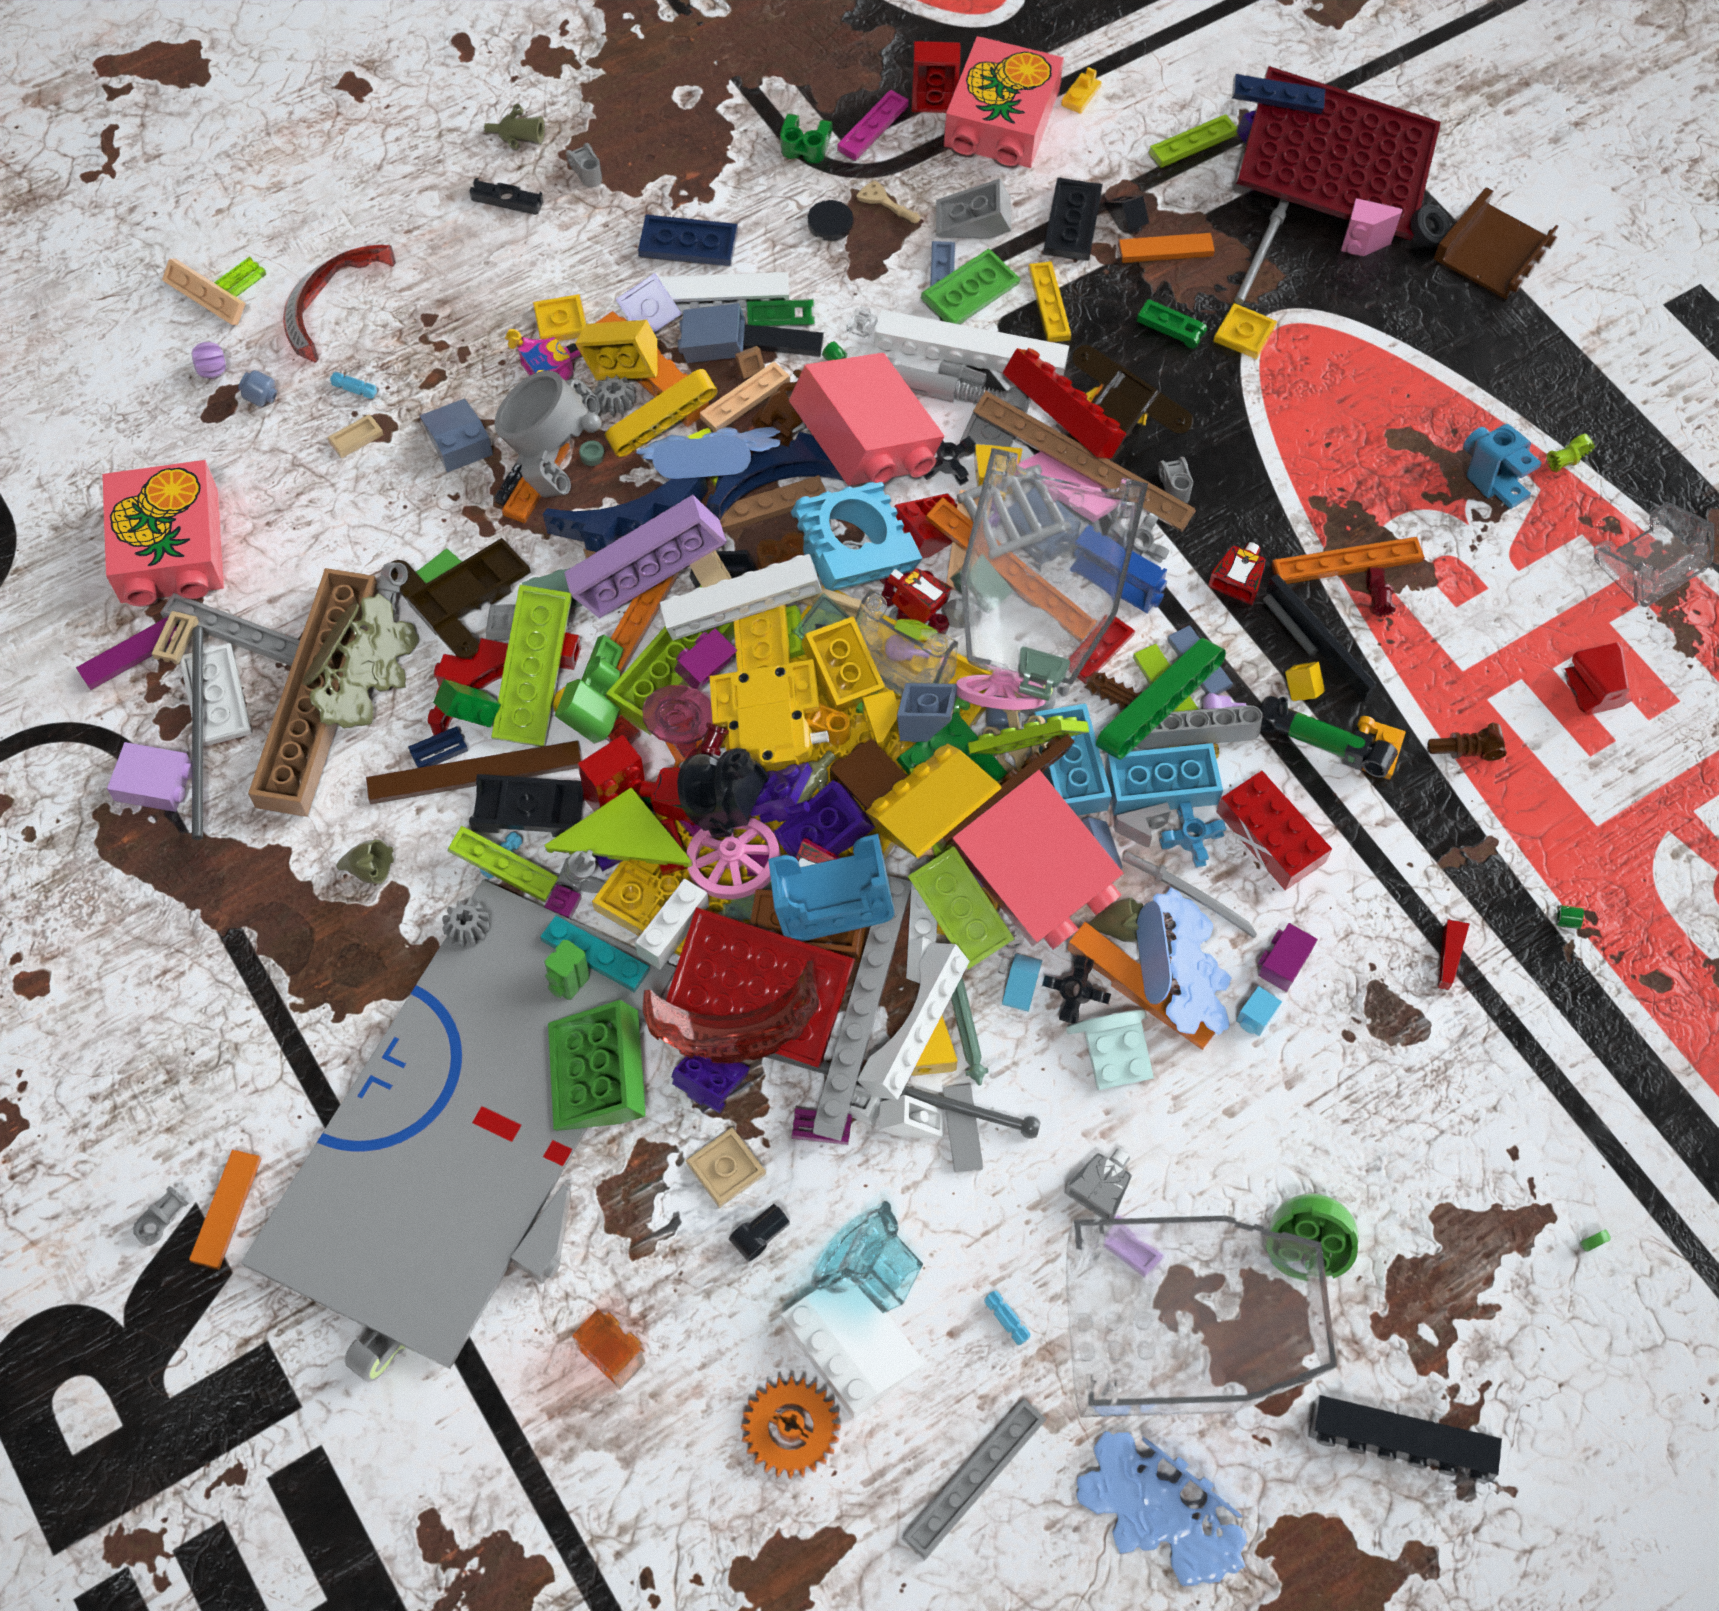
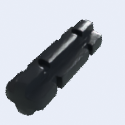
[494,463,522,506]

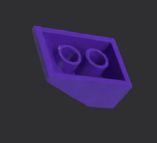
[773,780,875,858]

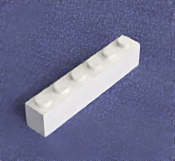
[645,272,789,314]
[660,554,822,640]

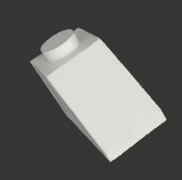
[879,1095,944,1138]

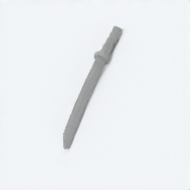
[1122,851,1257,938]

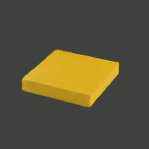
[533,294,586,341]
[1214,303,1277,360]

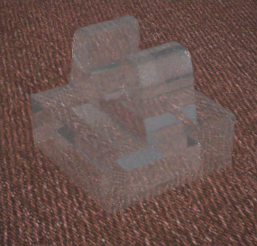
[846,306,878,339]

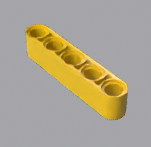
[605,369,718,457]

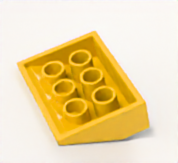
[865,743,1001,858]

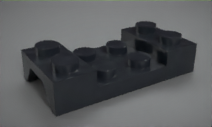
[469,774,585,837]

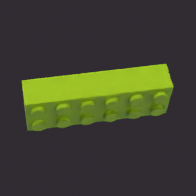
[606,585,735,735]

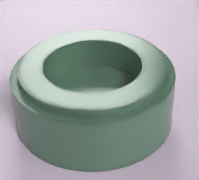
[579,441,605,466]

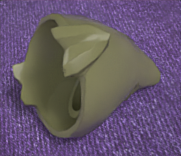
[336,839,394,884]
[1089,897,1143,942]

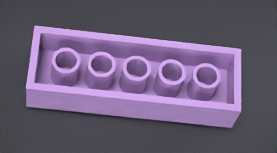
[564,495,727,618]

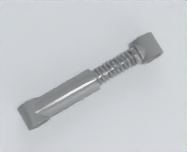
[887,357,1031,413]

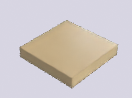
[685,1127,766,1208]

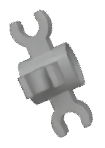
[1109,513,1170,563]

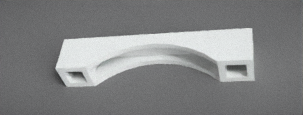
[857,943,970,1100]

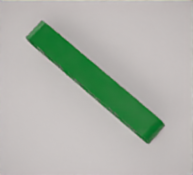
[1096,638,1226,760]

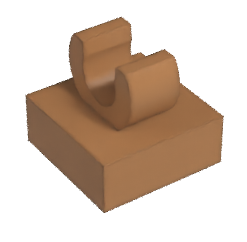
[735,346,765,379]

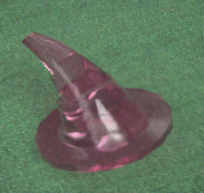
[642,685,713,759]

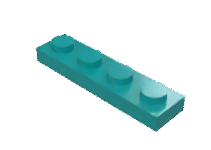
[540,915,650,993]

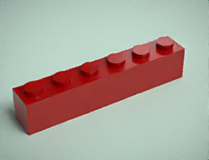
[1002,348,1126,459]

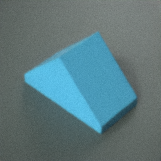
[1002,953,1042,1012]

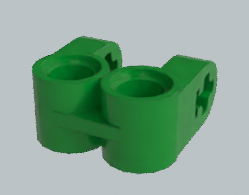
[780,113,833,163]

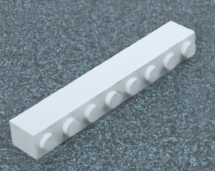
[874,310,1069,376]

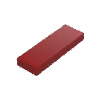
[1069,616,1135,684]

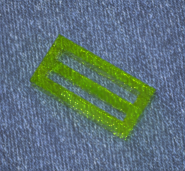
[214,256,267,297]

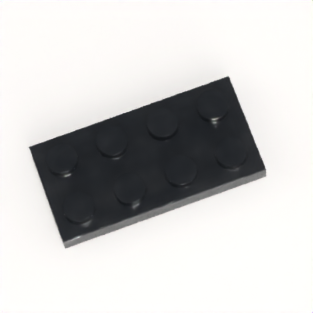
[1043,177,1103,261]

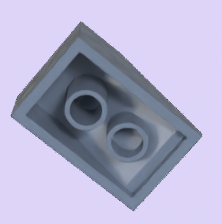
[419,398,493,473]

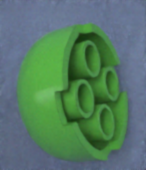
[1267,1193,1359,1281]

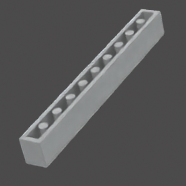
[813,875,912,1141]

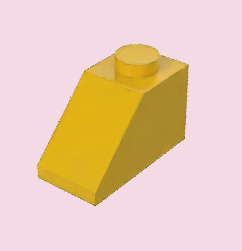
[862,690,901,751]

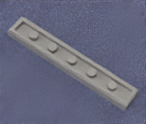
[160,593,300,666]
[902,1398,1046,1561]

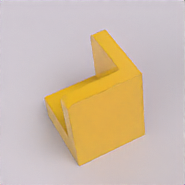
[1285,662,1325,701]

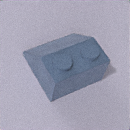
[897,683,957,742]

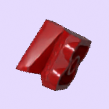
[1565,642,1633,715]

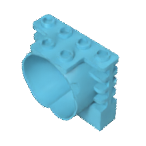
[791,482,922,591]

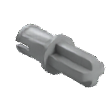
[938,359,987,387]

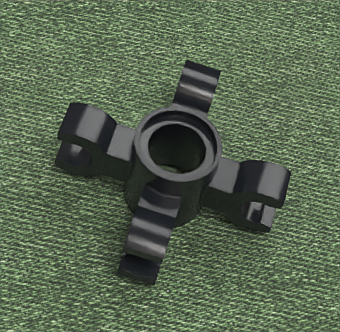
[923,436,976,486]
[1042,955,1111,1024]

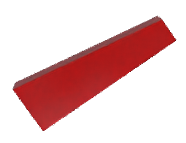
[1438,919,1470,990]

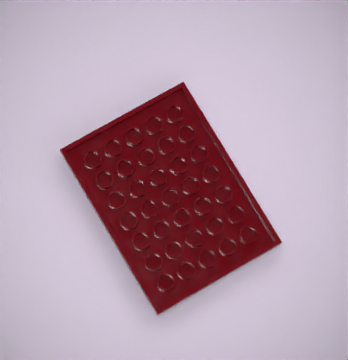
[1236,66,1441,241]

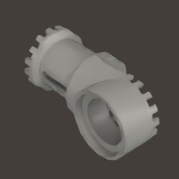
[377,562,408,614]
[133,1186,189,1245]

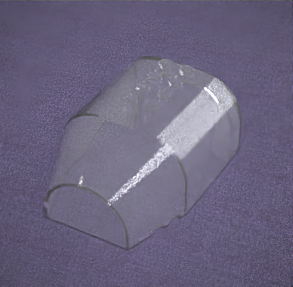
[960,448,1148,687]
[1066,1215,1337,1418]

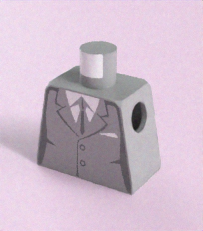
[1064,1149,1132,1223]

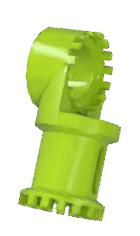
[1546,434,1595,472]

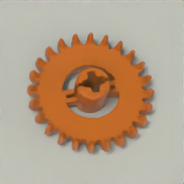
[741,1376,841,1479]

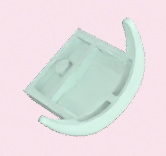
[1066,1009,1154,1090]

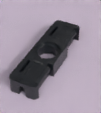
[469,178,544,215]

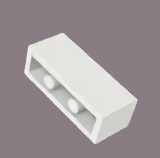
[635,879,709,970]

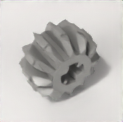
[594,374,636,417]
[442,899,490,948]

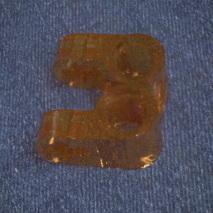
[756,532,804,570]

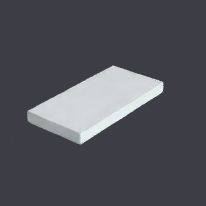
[180,643,252,747]

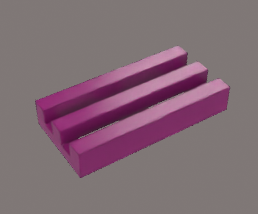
[792,1108,852,1145]

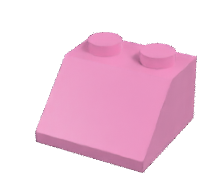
[1341,198,1402,256]

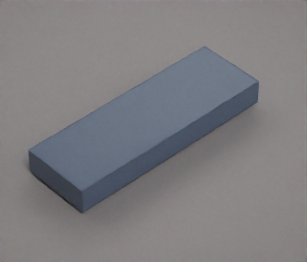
[930,241,955,287]
[1167,625,1233,695]

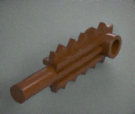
[1085,671,1142,710]

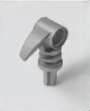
[556,850,606,893]

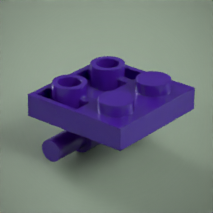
[750,762,813,823]
[671,1049,750,1114]

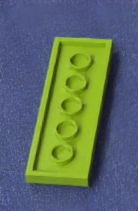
[491,584,572,747]

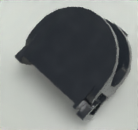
[677,748,769,838]

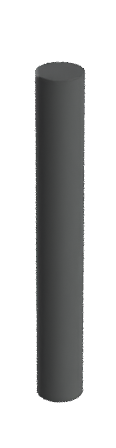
[1263,594,1318,656]

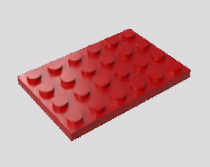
[664,907,855,1068]

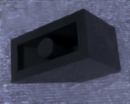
[1104,195,1149,233]

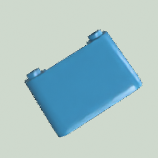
[768,834,894,941]

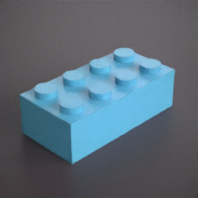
[1034,704,1112,816]
[1104,743,1223,816]

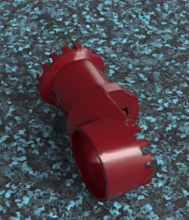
[1366,567,1396,617]
[687,722,729,758]

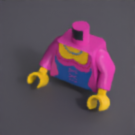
[505,329,581,380]

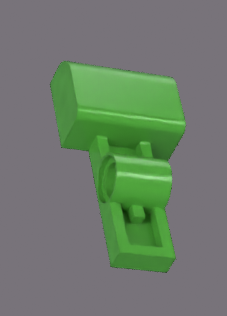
[554,635,624,744]

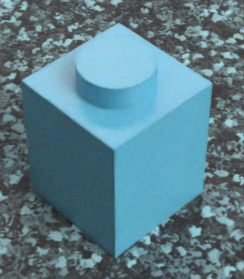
[1236,986,1282,1037]

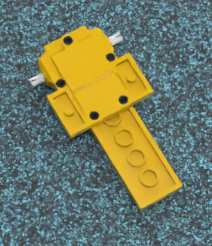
[709,604,829,772]

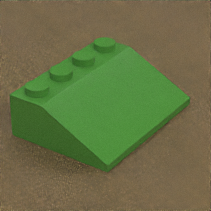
[548,1000,646,1131]

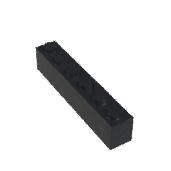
[1309,1395,1502,1483]

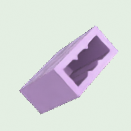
[107,742,192,812]

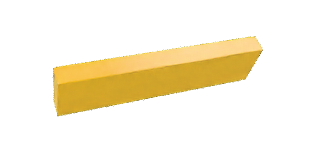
[1028,261,1071,342]

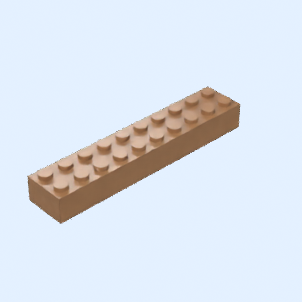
[248,568,379,817]

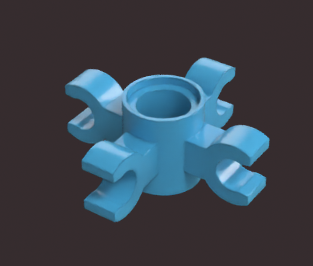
[1159,802,1227,868]

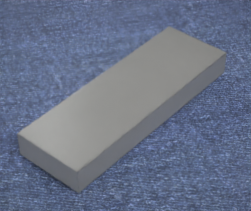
[942,1085,983,1173]

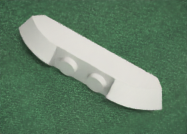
[906,855,937,983]

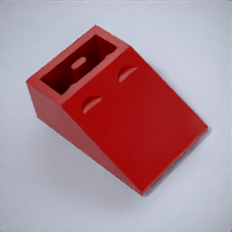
[894,493,957,559]

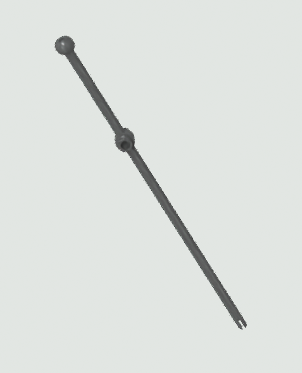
[635,1008,1041,1139]

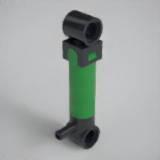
[1259,696,1398,777]

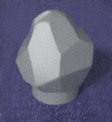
[942,598,979,628]

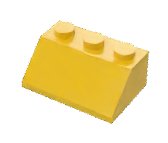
[575,320,658,380]
[801,616,885,711]

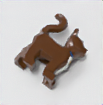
[752,369,806,447]

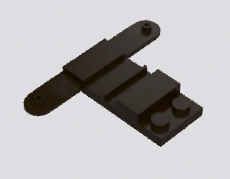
[1067,345,1193,462]
[391,538,531,659]

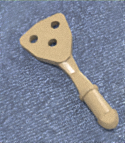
[857,181,920,224]

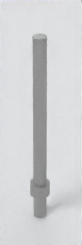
[1234,199,1290,304]

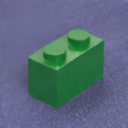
[433,679,501,728]

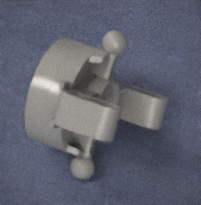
[494,370,601,498]

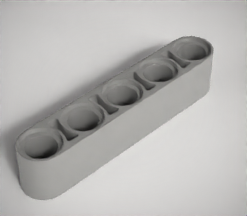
[1136,705,1262,749]

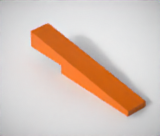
[1067,922,1215,1050]

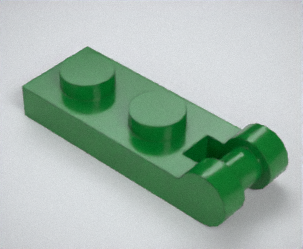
[747,299,815,326]
[1137,299,1207,349]

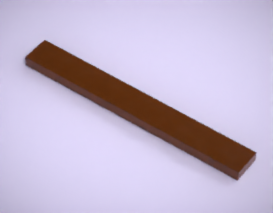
[366,740,581,805]

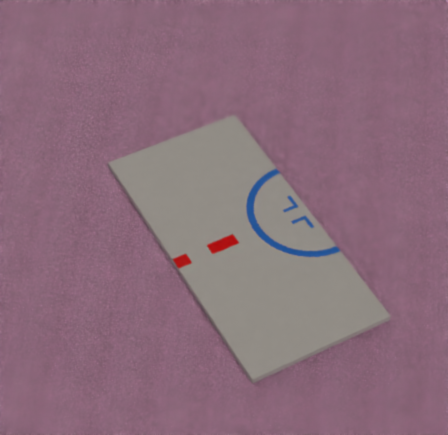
[241,880,676,1369]

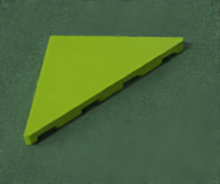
[544,788,692,867]

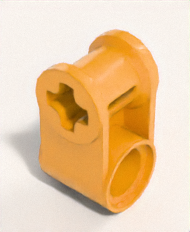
[805,703,850,745]

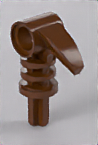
[1427,722,1507,761]

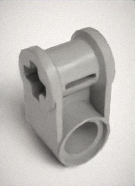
[566,143,602,187]
[1158,457,1193,503]

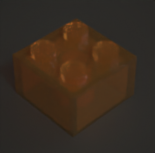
[572,1309,646,1390]

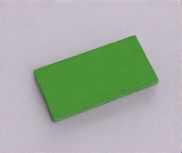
[920,248,1021,324]

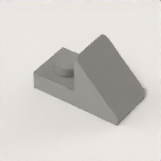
[1113,802,1171,848]

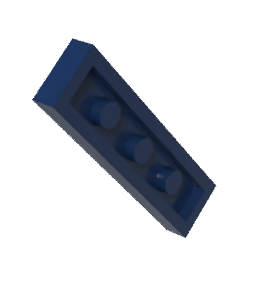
[1232,74,1325,114]

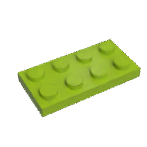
[968,716,1089,755]
[908,846,1015,969]

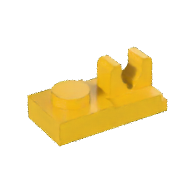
[1061,67,1102,114]

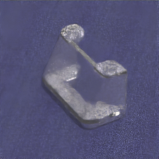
[1593,501,1714,607]
[855,589,958,697]

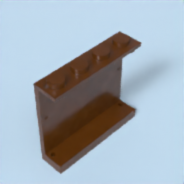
[1434,187,1559,300]

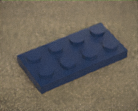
[638,214,738,266]

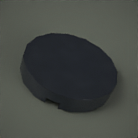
[807,200,854,241]

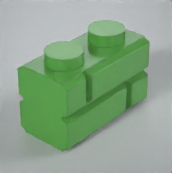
[544,939,590,1000]

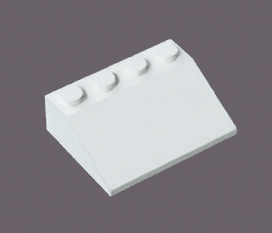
[781,1269,925,1420]

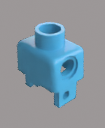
[1463,424,1542,509]

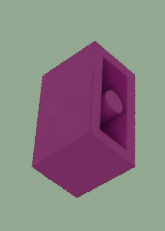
[674,628,737,692]
[1258,923,1318,992]

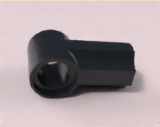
[729,1204,790,1262]

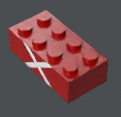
[1216,770,1332,891]

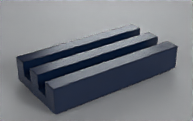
[408,726,468,768]

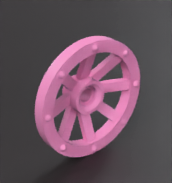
[956,670,1046,711]
[686,817,780,899]

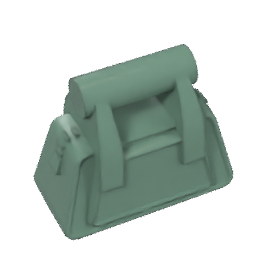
[1018,647,1070,701]

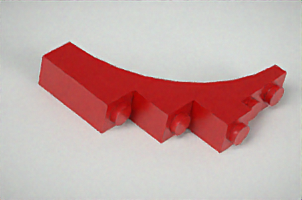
[427,632,581,735]

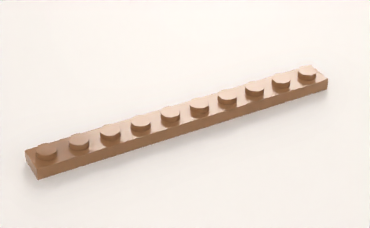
[973,391,1196,532]
[583,475,827,559]

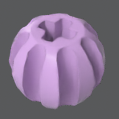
[191,342,226,378]

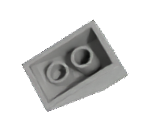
[936,178,1011,238]

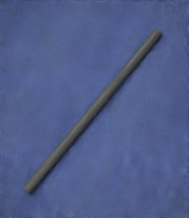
[192,627,203,840]

